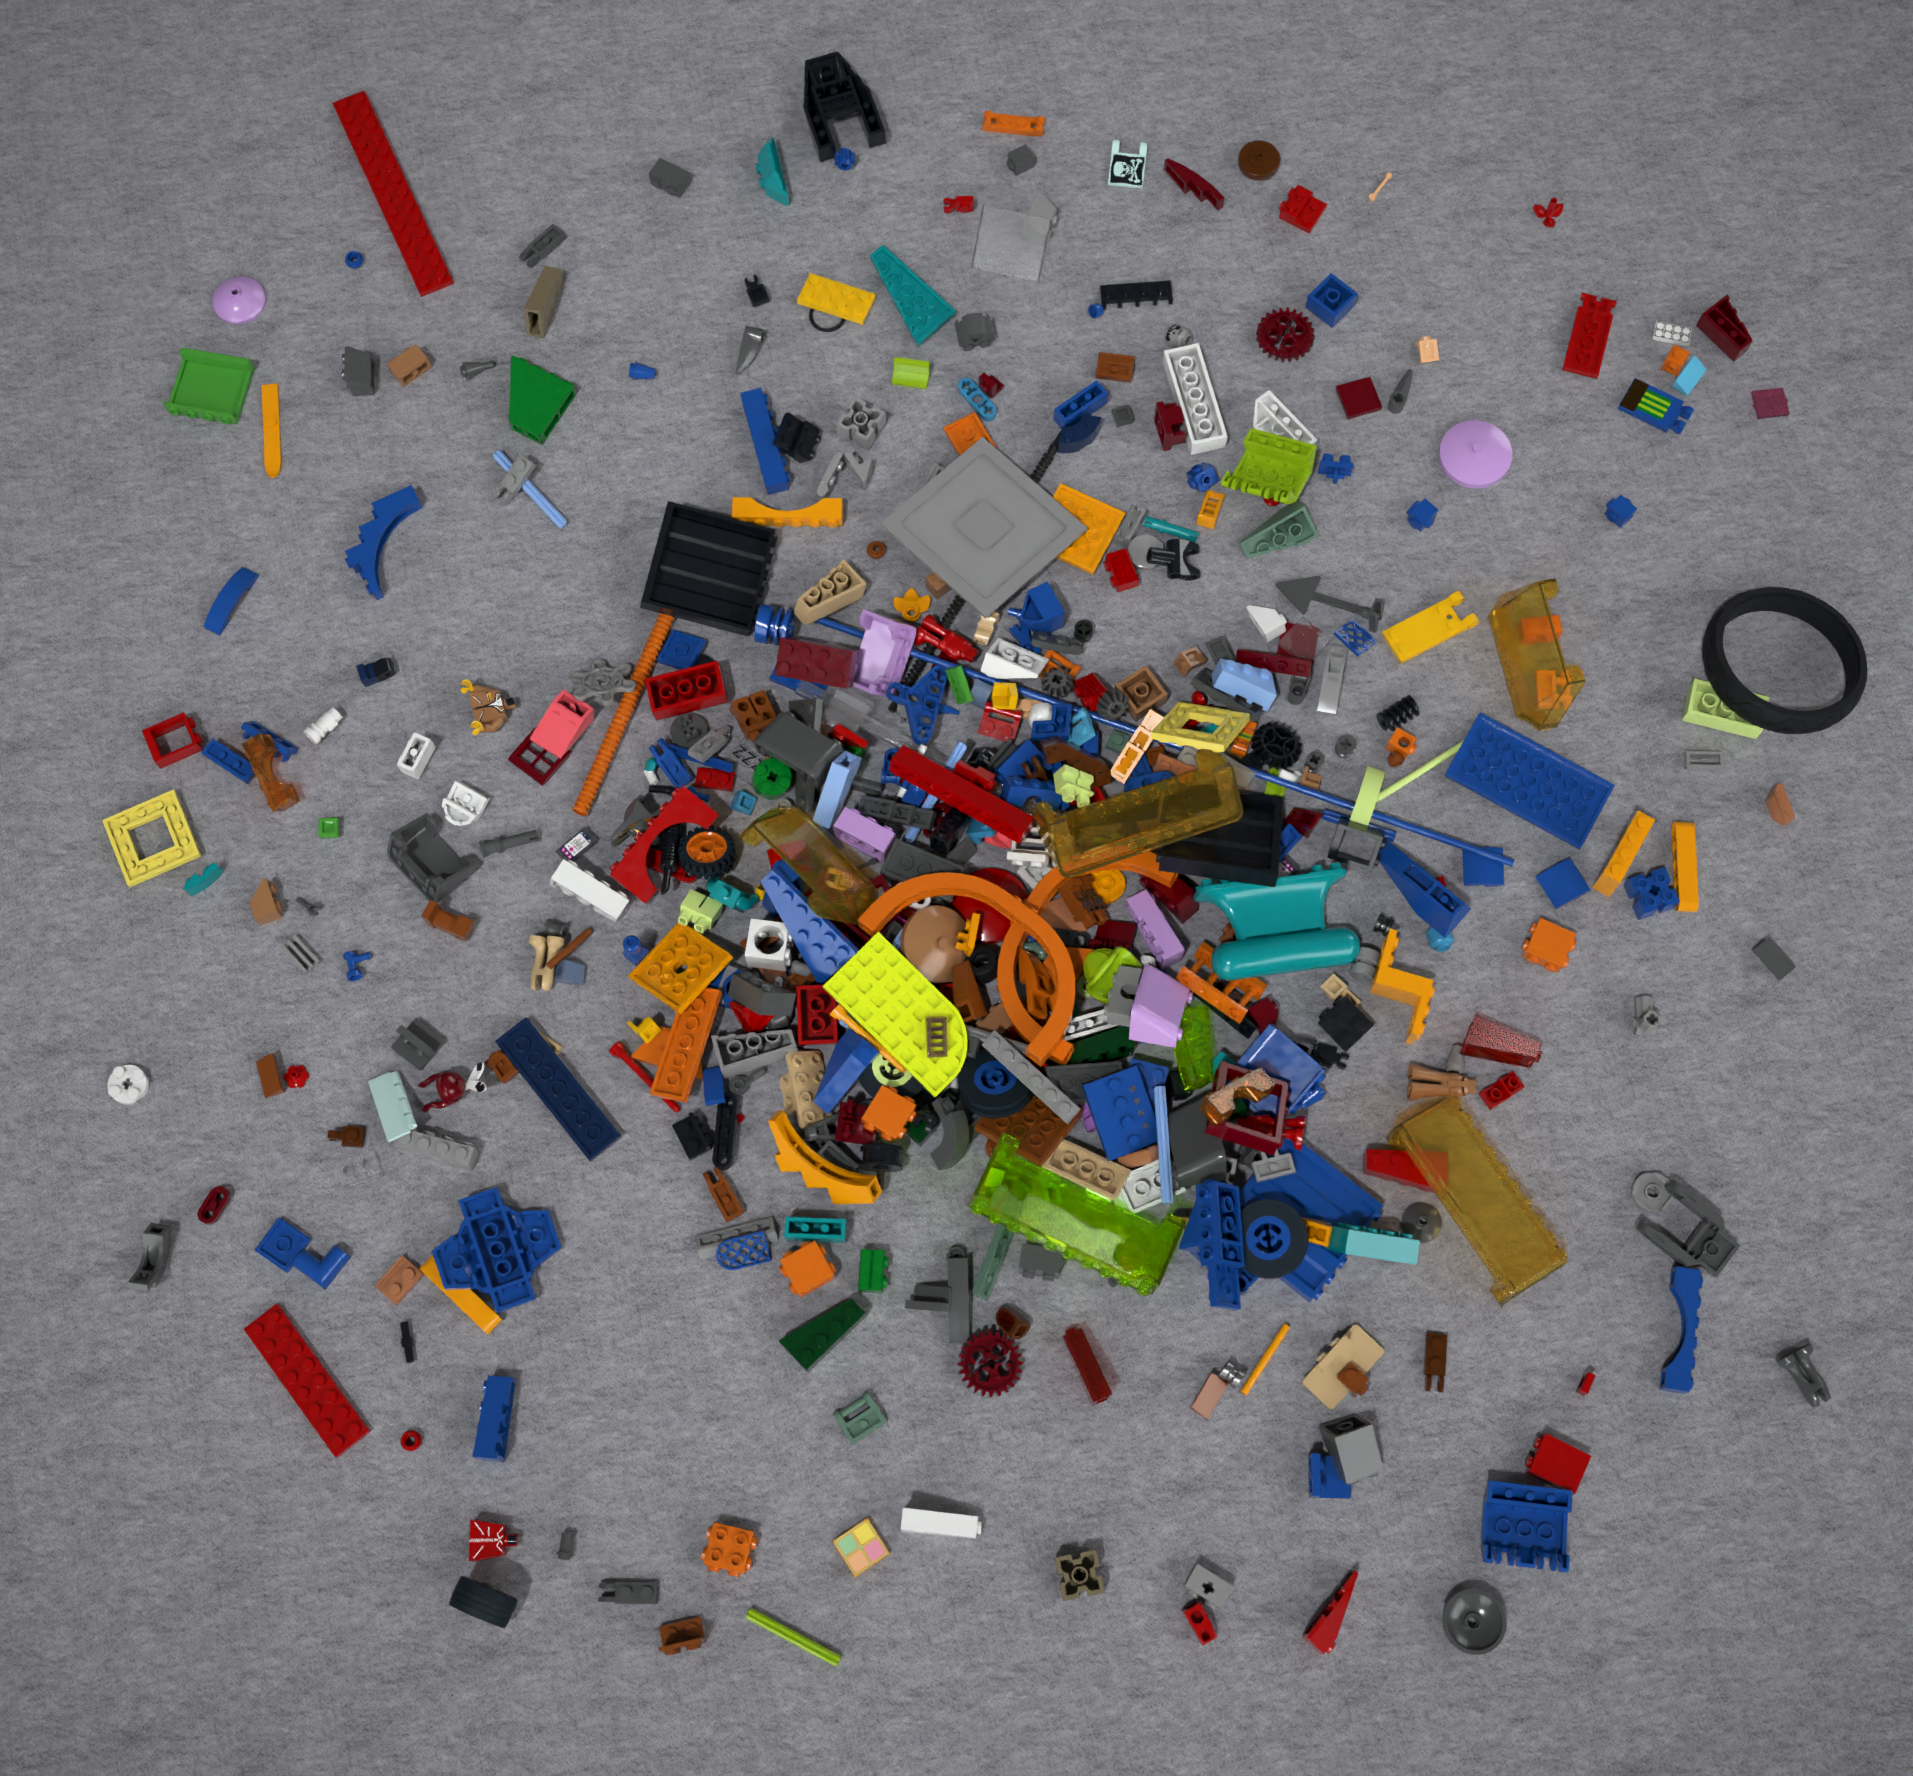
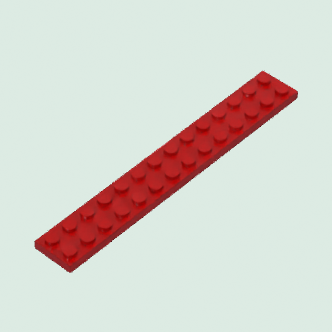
[332,91,454,297]

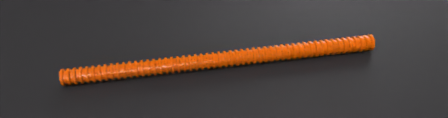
[572,613,674,816]

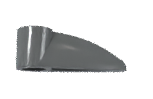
[736,326,764,374]
[1387,369,1413,414]

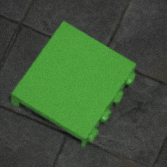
[163,347,255,424]

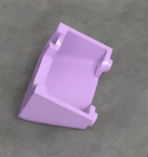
[853,609,916,697]
[1129,965,1193,1048]

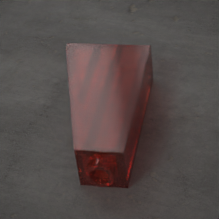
[1459,1014,1542,1068]
[1062,1327,1112,1406]

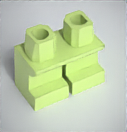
[1053,764,1094,809]
[678,889,723,933]

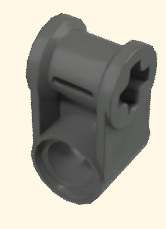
[1287,671,1312,705]

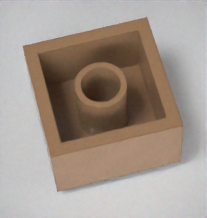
[1114,666,1168,722]

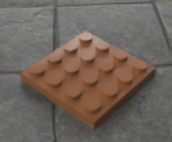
[974,1093,1085,1167]

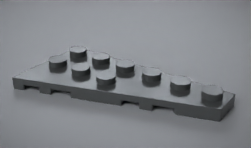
[788,698,823,813]

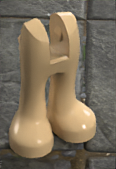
[529,935,565,991]

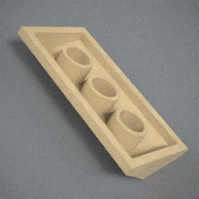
[1042,1139,1131,1201]

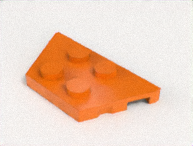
[1042,947,1094,1011]
[631,1026,703,1080]

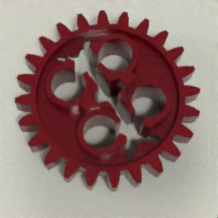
[1256,307,1315,363]
[957,1330,1023,1398]

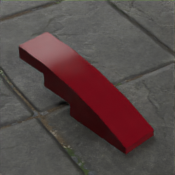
[1164,158,1225,211]

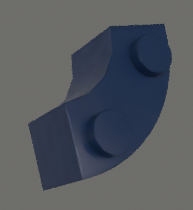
[1058,414,1101,453]

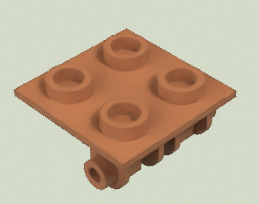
[1153,753,1195,784]

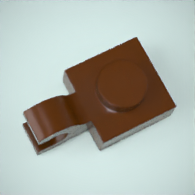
[327,1126,365,1148]

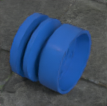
[754,604,795,646]

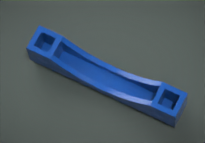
[1659,1266,1703,1394]

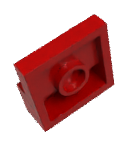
[1279,185,1327,234]
[953,760,997,792]

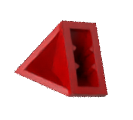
[729,1001,775,1033]

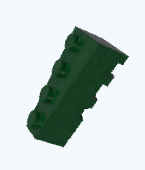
[1053,1026,1135,1066]
[779,1298,867,1373]

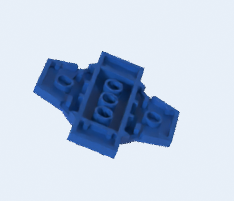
[432,1187,561,1314]

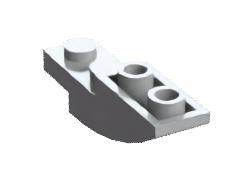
[1317,645,1348,716]

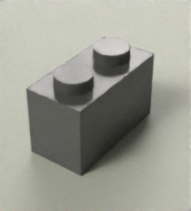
[649,158,691,198]

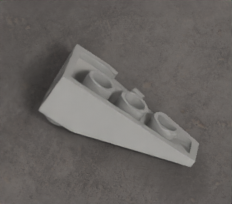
[1175,745,1256,788]

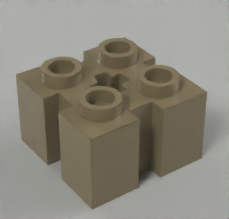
[1054,1550,1105,1601]

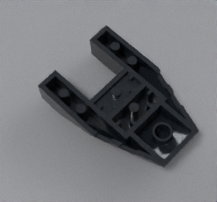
[803,51,886,162]

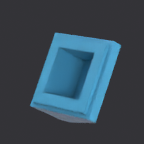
[730,790,757,815]

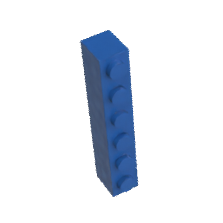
[740,388,791,495]

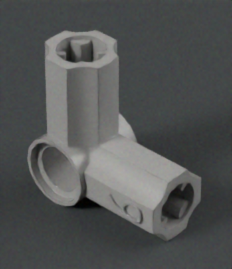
[1633,996,1661,1036]

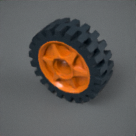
[678,826,736,880]

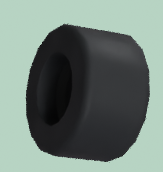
[964,946,998,984]

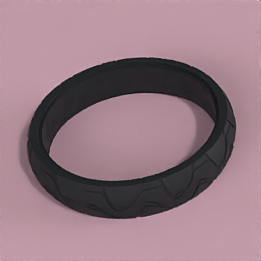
[1702,587,1867,734]

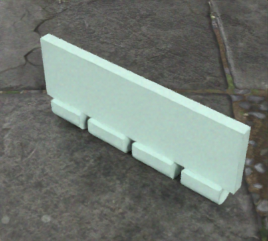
[368,1071,417,1142]

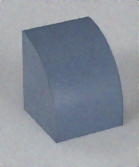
[969,679,993,710]
[553,960,585,985]

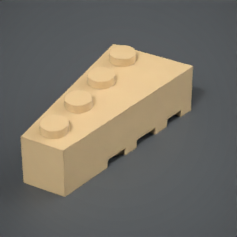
[794,559,866,626]

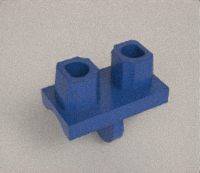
[1318,454,1353,484]

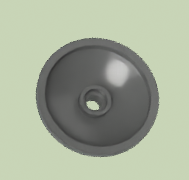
[1442,1589,1507,1655]

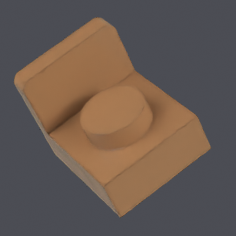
[1173,646,1207,677]

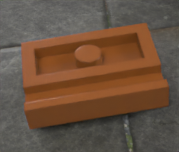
[1095,352,1135,383]

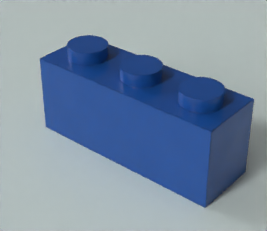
[1053,380,1108,429]

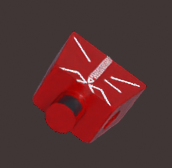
[469,1520,518,1562]

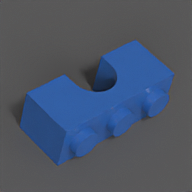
[1000,776,1062,812]

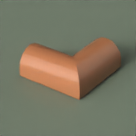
[1117,1142,1171,1169]

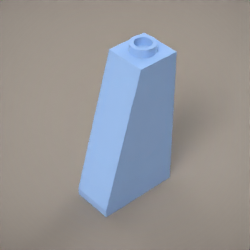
[812,751,862,829]

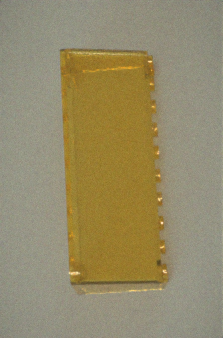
[1031,749,1243,878]
[1386,1095,1568,1307]

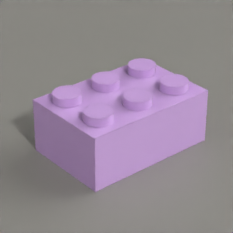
[834,807,896,864]

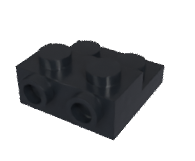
[773,412,821,463]
[1318,996,1374,1052]

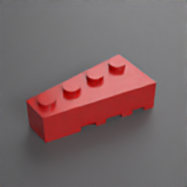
[1363,1149,1447,1196]

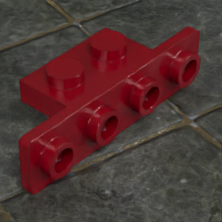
[1236,649,1311,677]

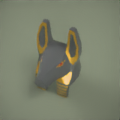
[610,795,661,847]

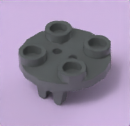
[670,713,708,749]

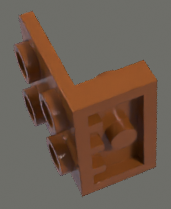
[659,1617,706,1655]

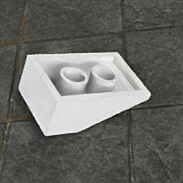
[981,638,1049,679]

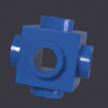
[1186,462,1219,492]

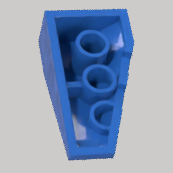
[813,1029,879,1114]

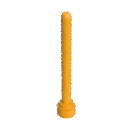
[829,1003,906,1073]

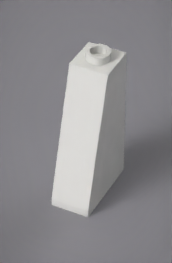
[901,1508,982,1539]

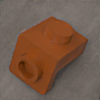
[484,1050,519,1084]
[1337,1362,1369,1398]

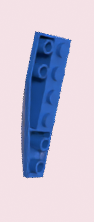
[1378,839,1471,939]

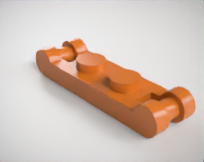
[982,111,1045,137]

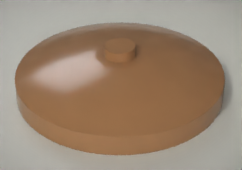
[900,905,967,984]

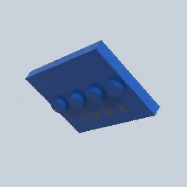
[1081,1065,1157,1161]

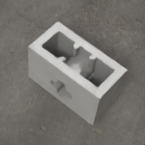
[1183,1564,1234,1610]

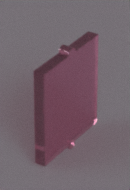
[1751,388,1790,419]

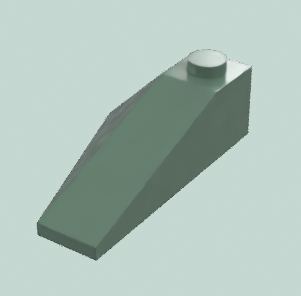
[1239,499,1319,558]

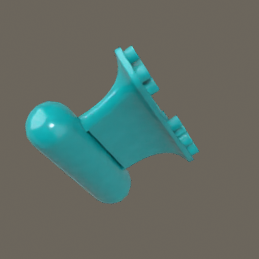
[1193,862,1360,981]

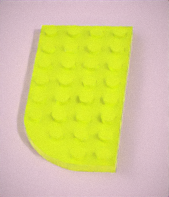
[823,932,968,1098]

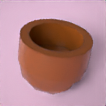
[1388,752,1404,767]

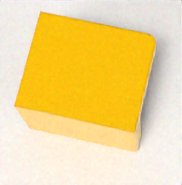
[991,682,1018,710]
[626,1017,661,1044]

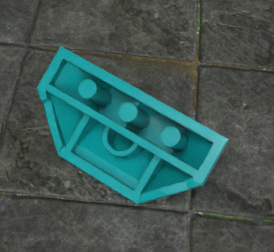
[755,137,789,206]

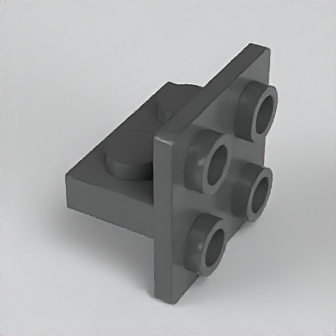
[391,1018,445,1071]

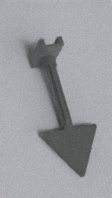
[1276,576,1383,633]

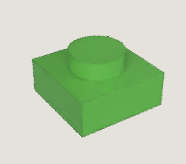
[318,817,340,839]

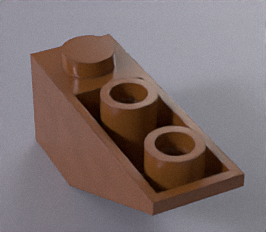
[952,960,988,1023]

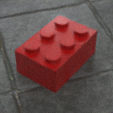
[796,985,838,1046]

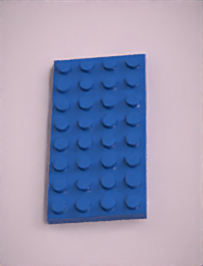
[1444,713,1615,850]

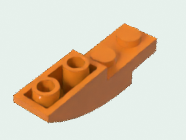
[1018,948,1052,1019]

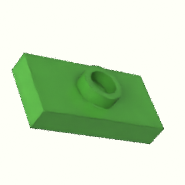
[945,665,973,704]

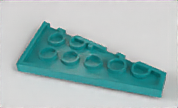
[870,245,956,347]

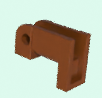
[421,900,475,942]

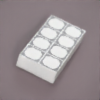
[1652,321,1692,347]

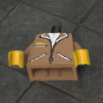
[460,679,516,735]

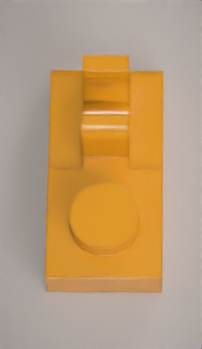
[955,913,980,957]

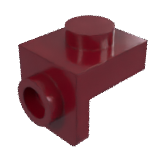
[979,373,1003,399]

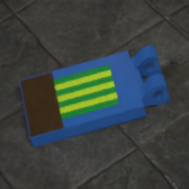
[1618,378,1694,434]

